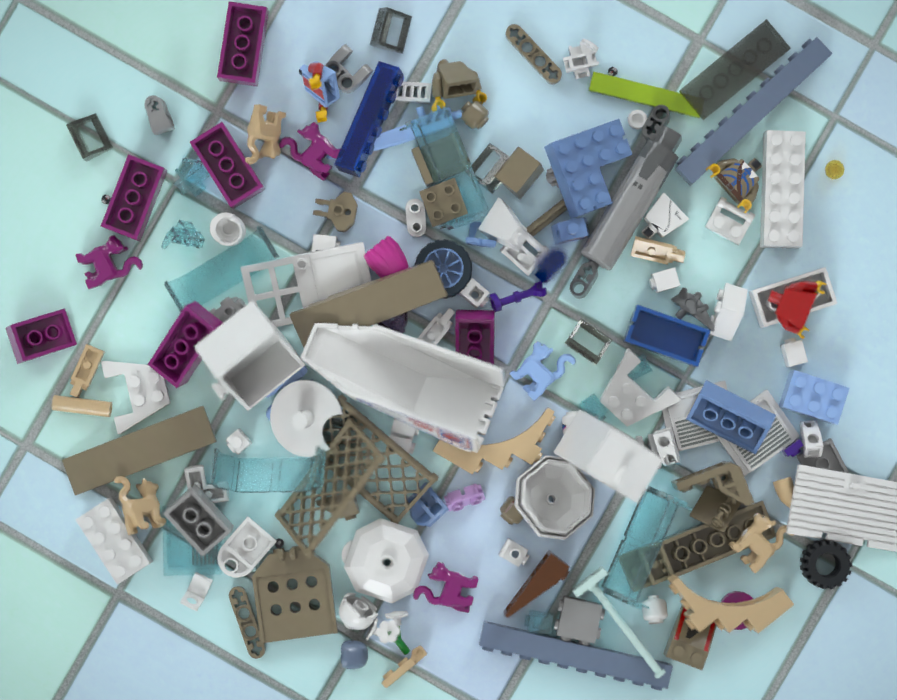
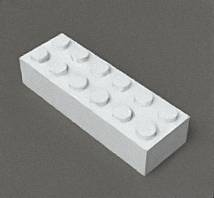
[760,130,806,249]

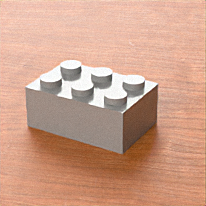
[163,484,234,557]

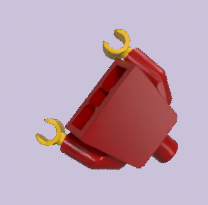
[768,281,827,339]

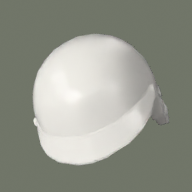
[210,212,246,246]

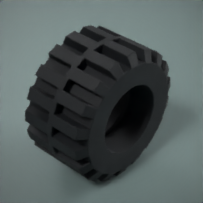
[800,539,852,589]

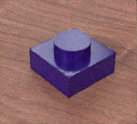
[782,439,804,457]

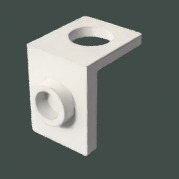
[180,572,213,611]

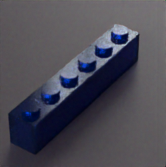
[334,61,404,178]
[532,247,568,285]

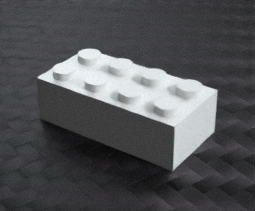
[749,267,838,328]
[75,497,153,585]

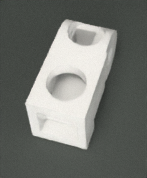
[800,420,824,458]
[653,426,680,466]

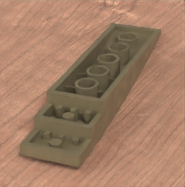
[289,260,448,348]
[62,406,217,496]
[618,501,776,592]

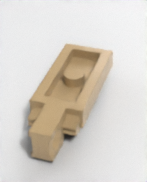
[630,236,685,265]
[70,344,105,398]
[381,645,427,688]

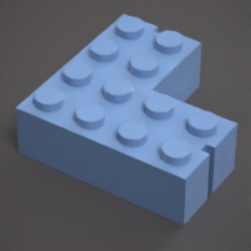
[544,119,633,219]

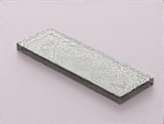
[679,19,791,120]

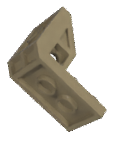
[671,461,754,506]

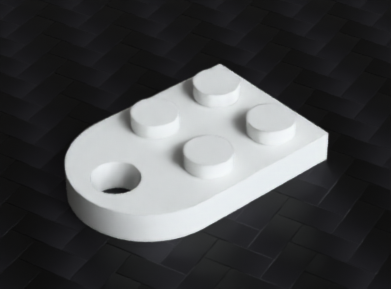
[218,516,277,578]

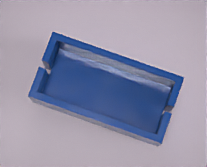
[623,305,711,367]

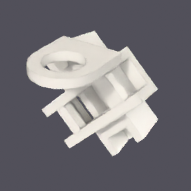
[563,38,599,79]

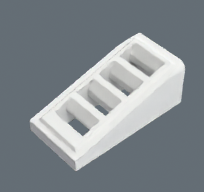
[392,81,432,104]

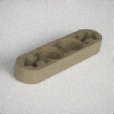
[505,24,562,85]
[229,586,266,659]

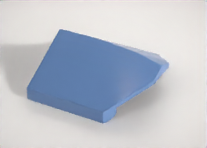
[407,482,449,527]

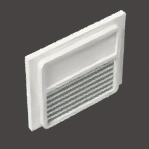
[662,380,728,451]
[715,389,800,476]

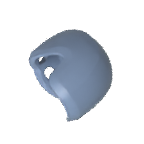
[341,640,368,669]

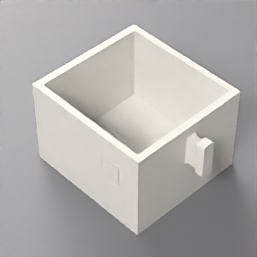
[194,300,305,411]
[553,409,664,503]

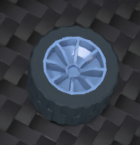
[414,239,472,299]

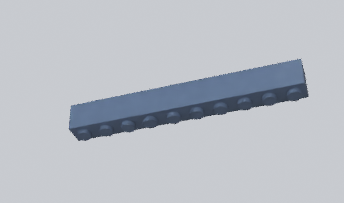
[675,37,833,186]
[479,621,673,691]

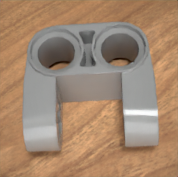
[325,44,373,94]
[144,95,175,135]

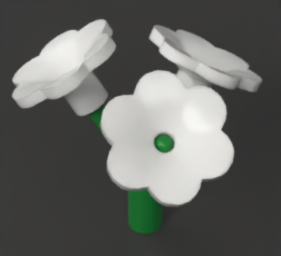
[365,611,410,655]

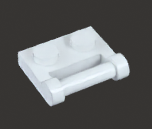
[705,197,755,245]
[500,225,550,276]

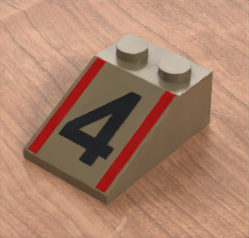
[663,605,716,670]

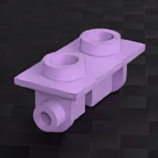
[444,484,485,512]

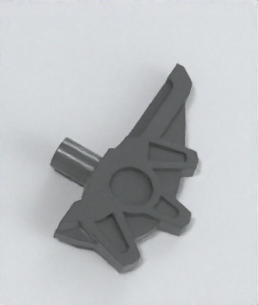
[671,288,715,332]

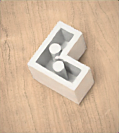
[710,283,748,341]

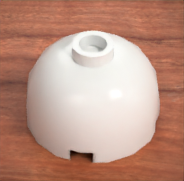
[339,593,378,630]

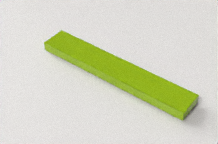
[589,71,705,118]

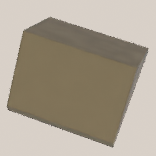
[494,147,544,199]

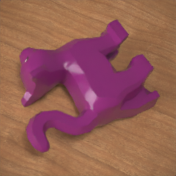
[279,122,346,181]
[75,235,143,289]
[413,562,478,613]

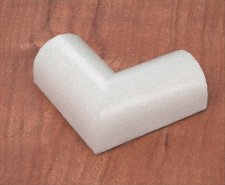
[184,465,229,503]

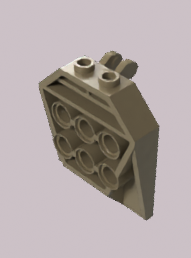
[252,546,338,644]

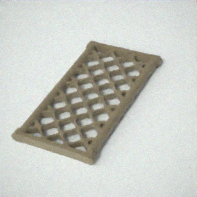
[315,394,439,524]
[274,417,387,559]

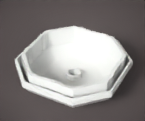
[514,455,595,540]
[344,518,429,603]

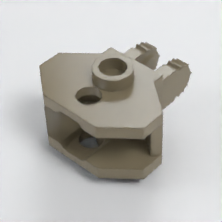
[313,192,358,232]

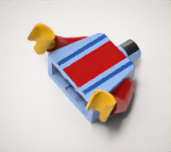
[299,61,340,123]

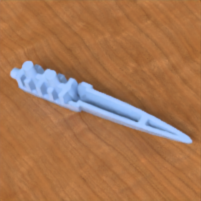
[326,105,462,159]

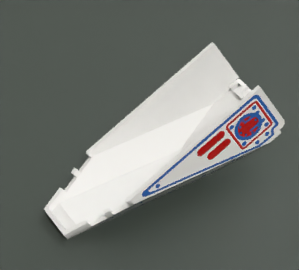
[300,323,505,453]

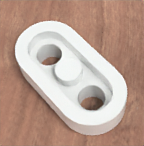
[405,199,426,237]

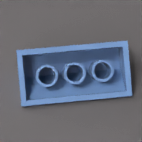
[686,380,776,454]

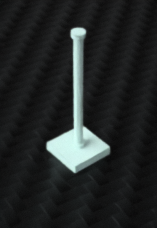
[572,566,666,679]

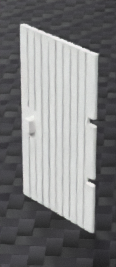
[786,464,897,552]

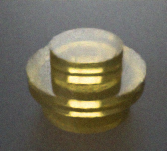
[825,160,844,179]

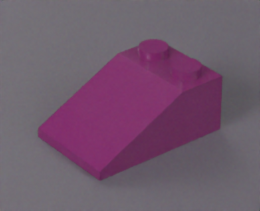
[5,308,77,364]
[455,310,495,365]

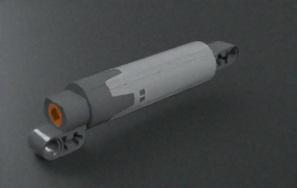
[570,105,682,299]

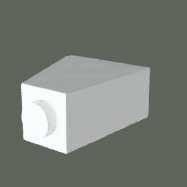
[478,197,529,251]

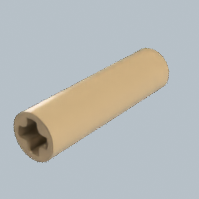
[52,395,112,417]

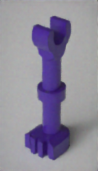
[489,281,547,313]

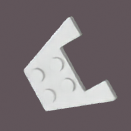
[600,348,681,427]
[101,361,171,434]

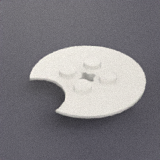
[270,380,343,457]

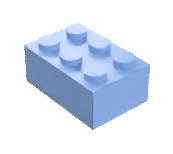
[779,370,850,425]

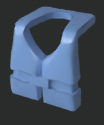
[466,221,497,248]

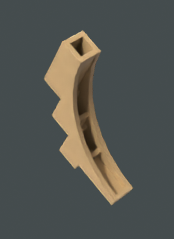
[433,407,555,475]
[667,574,794,634]

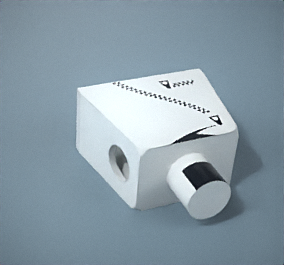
[641,193,689,239]

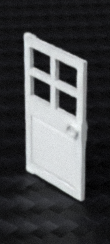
[240,242,371,327]

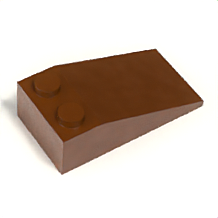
[503,550,570,618]

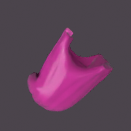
[363,236,409,278]

